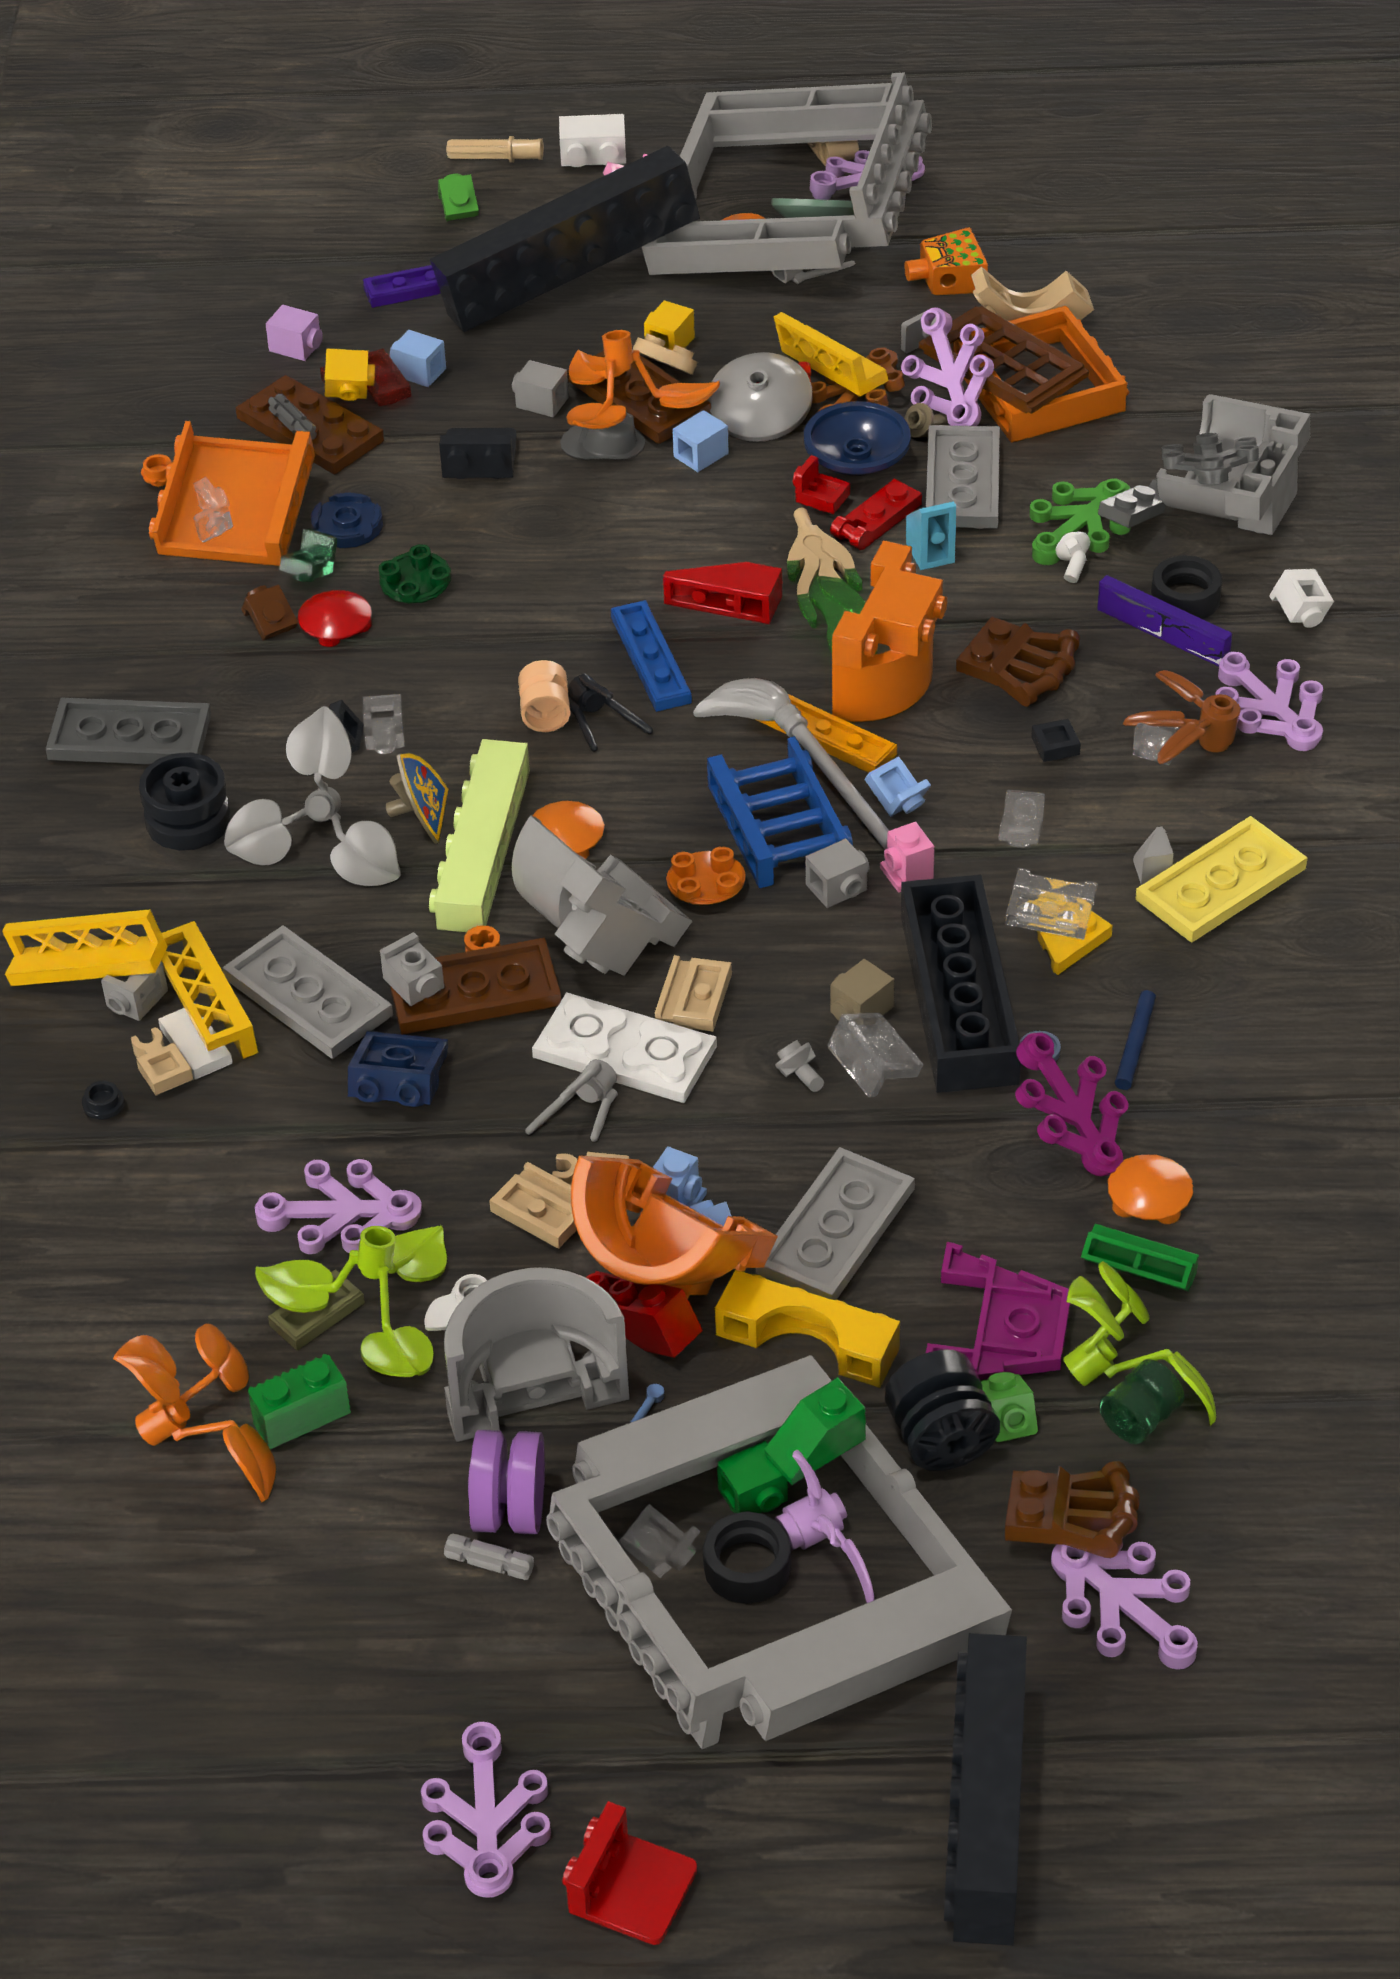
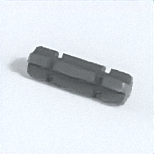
[268,394,317,439]

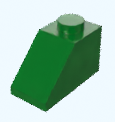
[764,1377,866,1485]

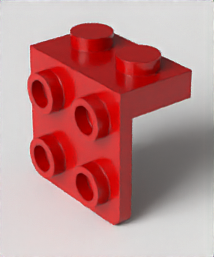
[562,1801,697,1945]

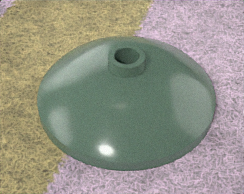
[771,198,855,218]

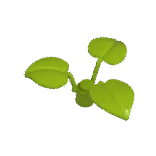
[255,1225,447,1377]
[1063,1261,1216,1426]

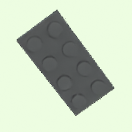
[46,698,211,764]

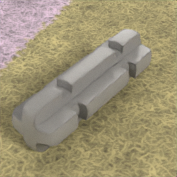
[444,1533,534,1580]

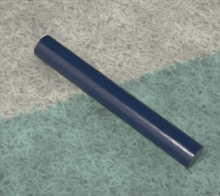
[1115,990,1156,1090]

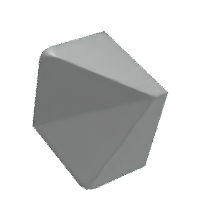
[1133,826,1174,885]

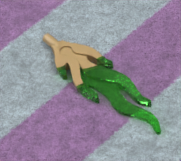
[787,508,878,655]

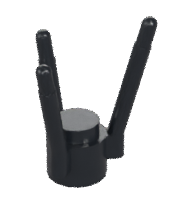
[568,673,653,752]

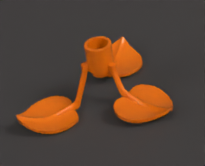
[567,330,720,429]
[113,1323,276,1503]

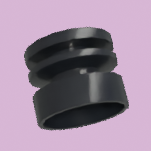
[884,1350,1000,1471]

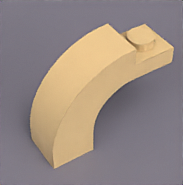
[971,266,1094,321]

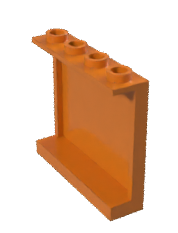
[149,421,315,566]

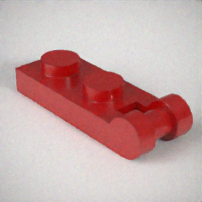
[830,479,922,550]

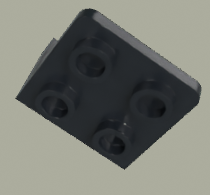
[439,428,517,479]

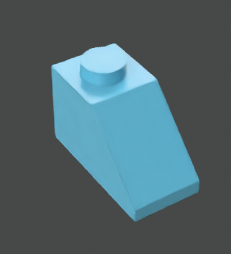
[906,501,956,570]

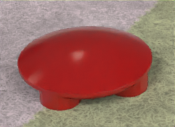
[298,590,372,647]

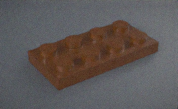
[567,350,711,444]
[235,375,384,475]
[389,938,561,1035]

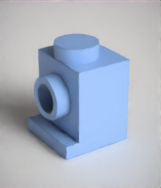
[653,1146,707,1207]

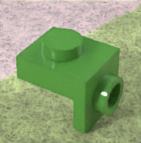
[438,174,479,221]
[981,1372,1038,1442]

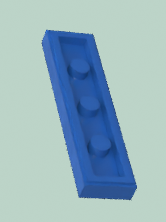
[611,600,692,712]

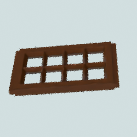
[919,306,1089,414]

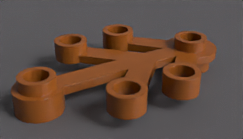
[811,348,905,412]

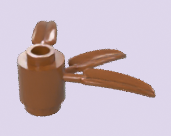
[1123,670,1241,764]

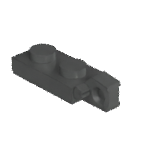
[1098,479,1166,528]

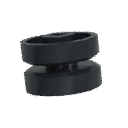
[139,752,230,851]

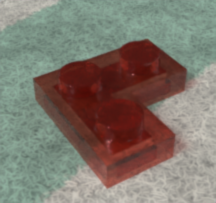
[320,348,411,407]

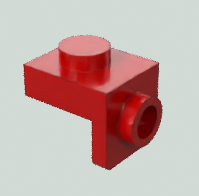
[792,455,850,514]

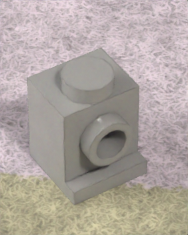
[380,932,444,1006]

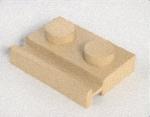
[655,955,732,1032]
[490,1162,577,1249]

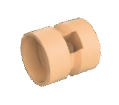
[518,660,570,732]

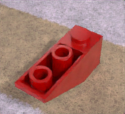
[585,1271,703,1358]

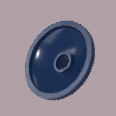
[804,401,911,475]

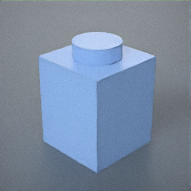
[390,330,446,387]
[673,410,729,472]

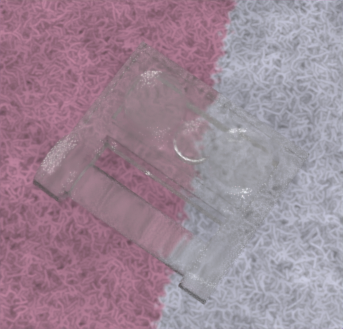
[1005,868,1098,940]

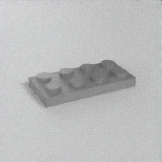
[926,425,1000,529]
[222,925,393,1059]
[756,1147,915,1300]

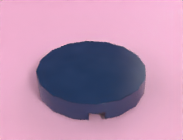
[311,492,383,548]

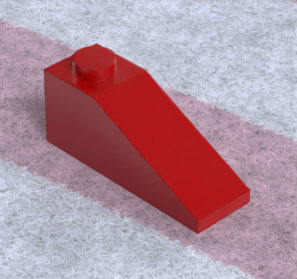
[663,562,782,624]

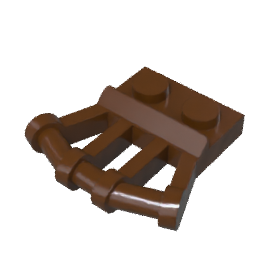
[956,616,1080,707]
[1005,1461,1140,1558]

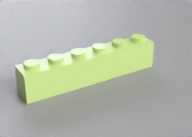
[429,739,530,932]

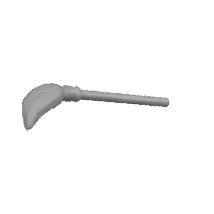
[693,678,889,849]

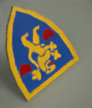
[386,753,448,844]

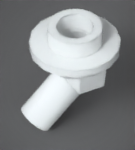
[1056,532,1090,583]

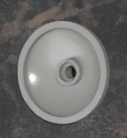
[708,352,813,442]

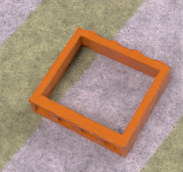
[953,306,1130,443]

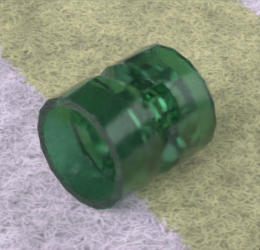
[1099,1359,1185,1444]

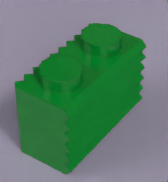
[248,1354,351,1449]

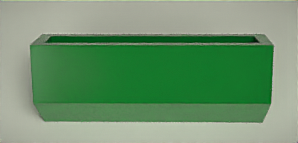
[1081,1224,1199,1292]

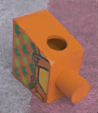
[904,227,988,295]

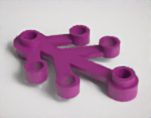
[1015,1032,1128,1177]

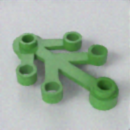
[1030,479,1131,565]

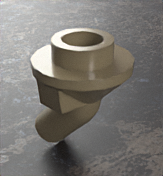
[904,403,949,438]

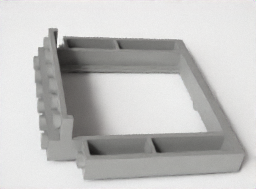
[642,72,932,275]
[546,1355,1012,1749]

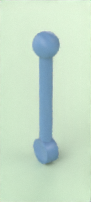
[630,1384,664,1423]

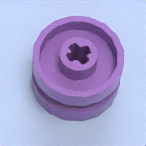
[468,1430,545,1534]

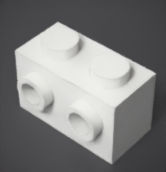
[559,114,626,167]

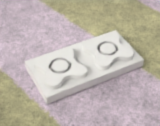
[532,992,717,1103]

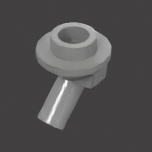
[775,1040,824,1092]

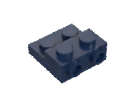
[348,1031,448,1107]

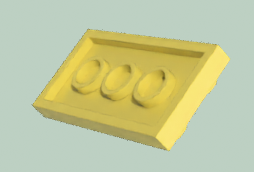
[1136,816,1307,943]

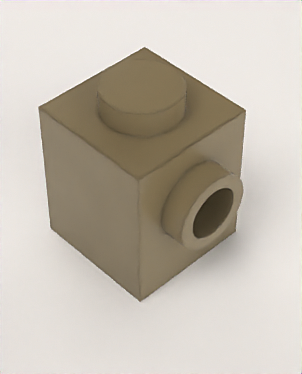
[830,959,894,1033]

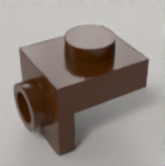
[241,584,298,641]

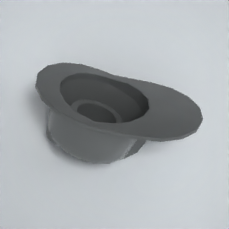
[560,412,645,459]

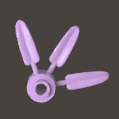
[775,1450,874,1603]

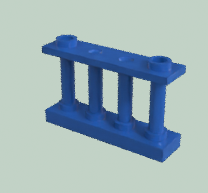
[707,736,853,888]

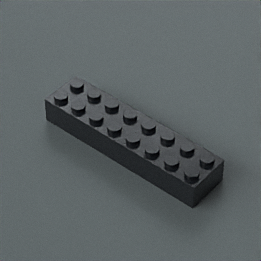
[430,146,700,332]

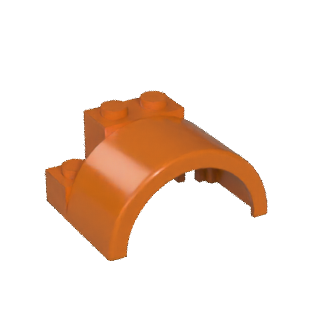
[832,540,947,722]
[571,1156,778,1299]

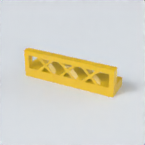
[773,312,888,397]
[2,909,167,986]
[161,921,258,1059]

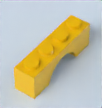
[715,1270,900,1388]

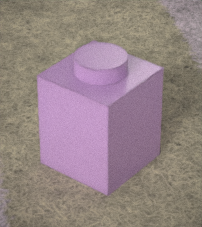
[266,305,322,361]

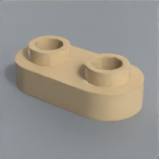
[633,334,698,375]

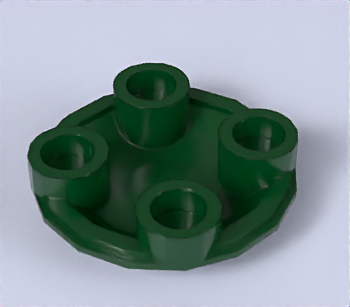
[379,544,451,604]

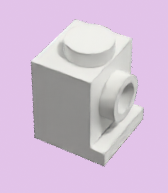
[1269,569,1334,628]

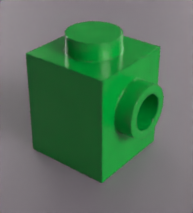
[717,1441,788,1513]

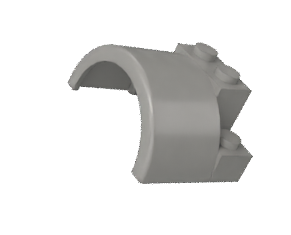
[1156,394,1310,535]
[512,815,692,976]
[444,1268,629,1442]

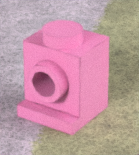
[880,821,934,893]

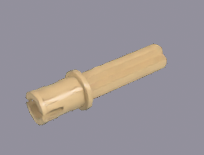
[446,136,544,162]

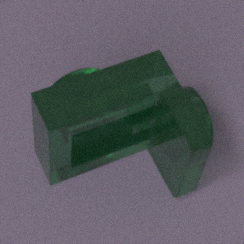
[279,529,337,582]

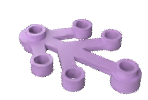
[809,150,925,200]
[901,307,994,426]
[1215,652,1323,751]
[255,1159,422,1254]
[1051,1542,1197,1669]
[421,1722,551,1898]

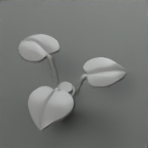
[224,706,401,886]

